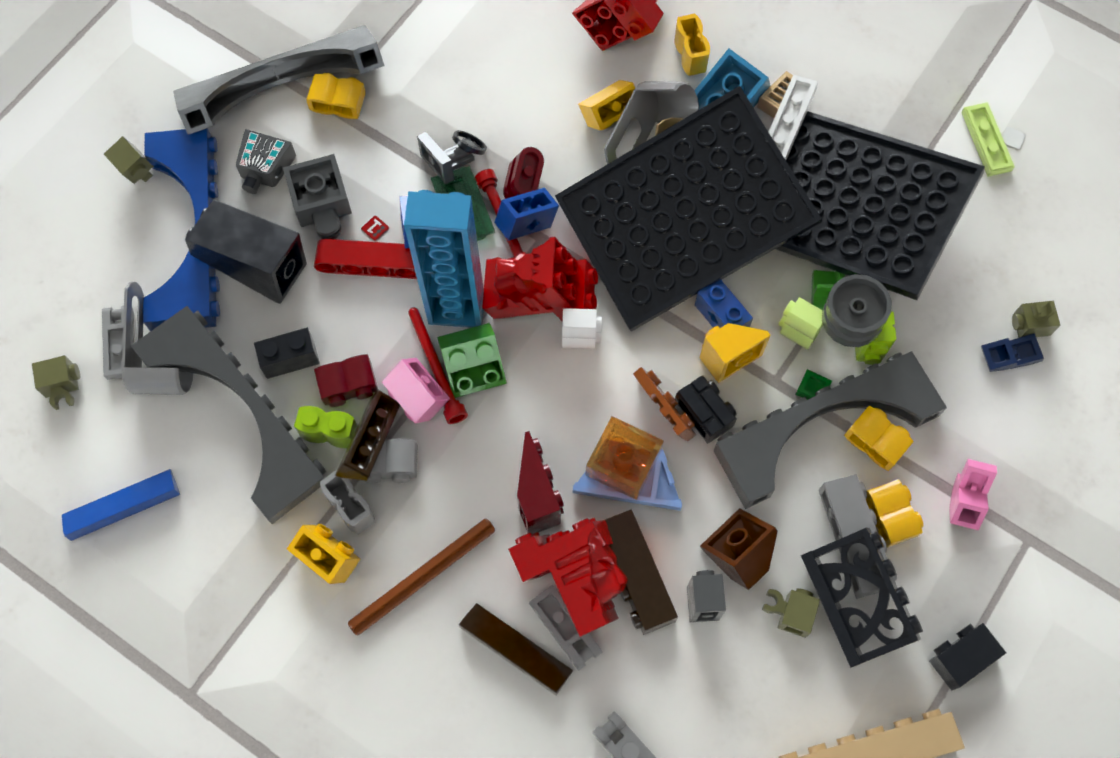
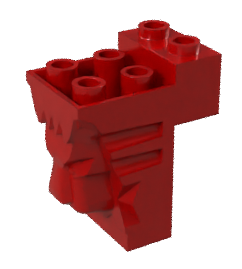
[572,0,664,51]
[482,237,598,322]
[508,518,628,637]

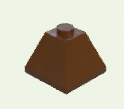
[700,508,778,590]

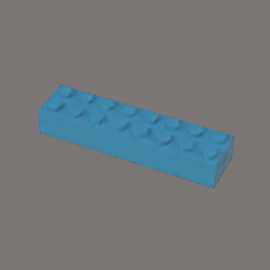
[404,190,484,328]

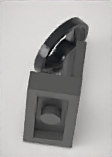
[417,130,487,184]

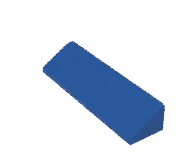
[62,469,180,541]

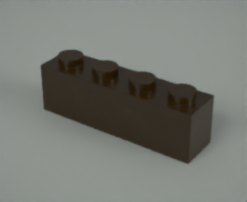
[605,509,678,635]

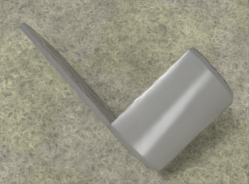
[604,81,699,164]
[122,282,193,395]

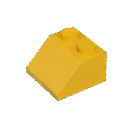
[699,323,771,383]

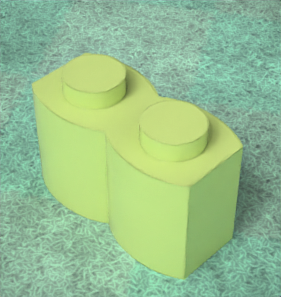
[778,297,823,350]

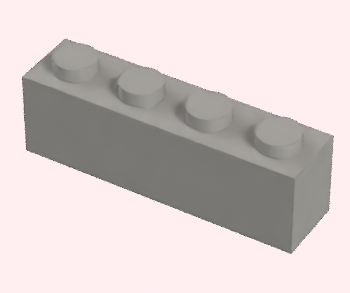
[818,474,897,599]

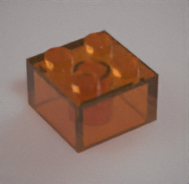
[585,416,664,500]

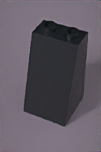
[185,199,307,304]

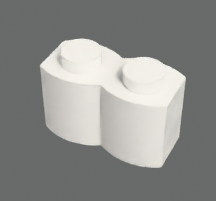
[562,308,602,349]

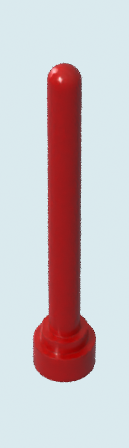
[475,169,523,258]
[408,307,468,424]

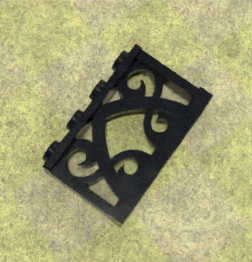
[800,527,923,668]

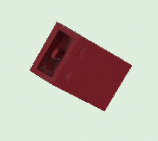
[517,431,564,534]

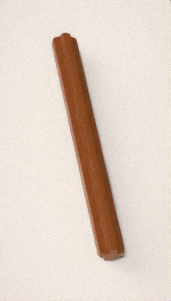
[348,519,495,635]

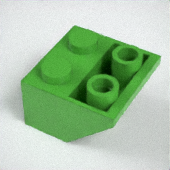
[437,323,507,398]

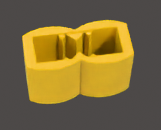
[674,13,710,76]
[306,73,366,119]
[844,406,914,471]
[865,479,924,547]

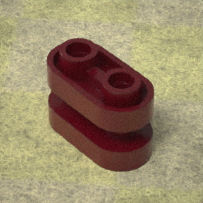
[503,147,544,199]

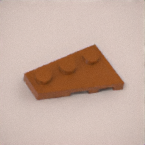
[633,367,696,441]

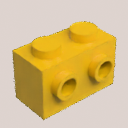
[578,80,635,131]
[287,524,360,584]

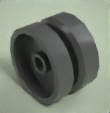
[822,274,892,347]

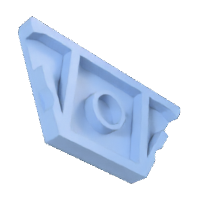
[572,441,682,511]

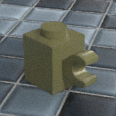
[104,136,154,184]
[1012,300,1061,338]
[32,355,81,410]
[762,588,820,638]

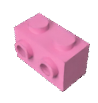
[382,358,450,424]

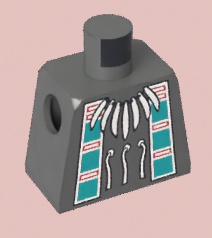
[236,129,296,194]

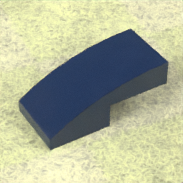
[981,333,1044,372]

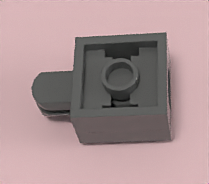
[283,154,352,239]

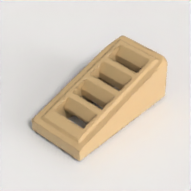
[757,71,793,118]

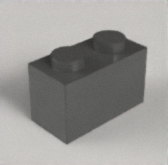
[687,570,726,622]

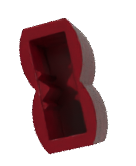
[314,354,378,407]

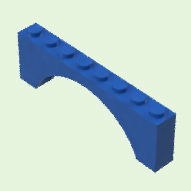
[143,128,220,332]

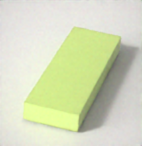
[961,102,1015,177]

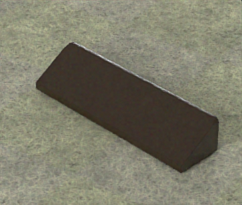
[335,389,400,481]
[459,603,573,696]

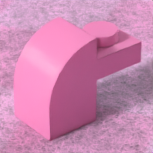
[949,459,997,530]

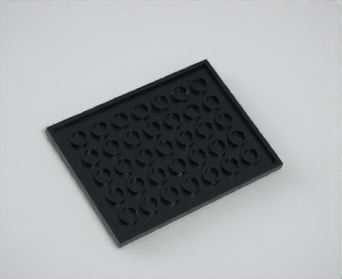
[555,86,822,332]
[776,111,985,300]

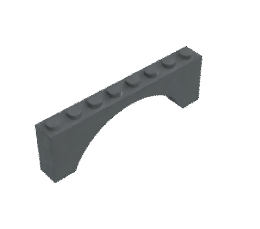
[173,25,385,135]
[131,306,327,524]
[714,351,947,509]

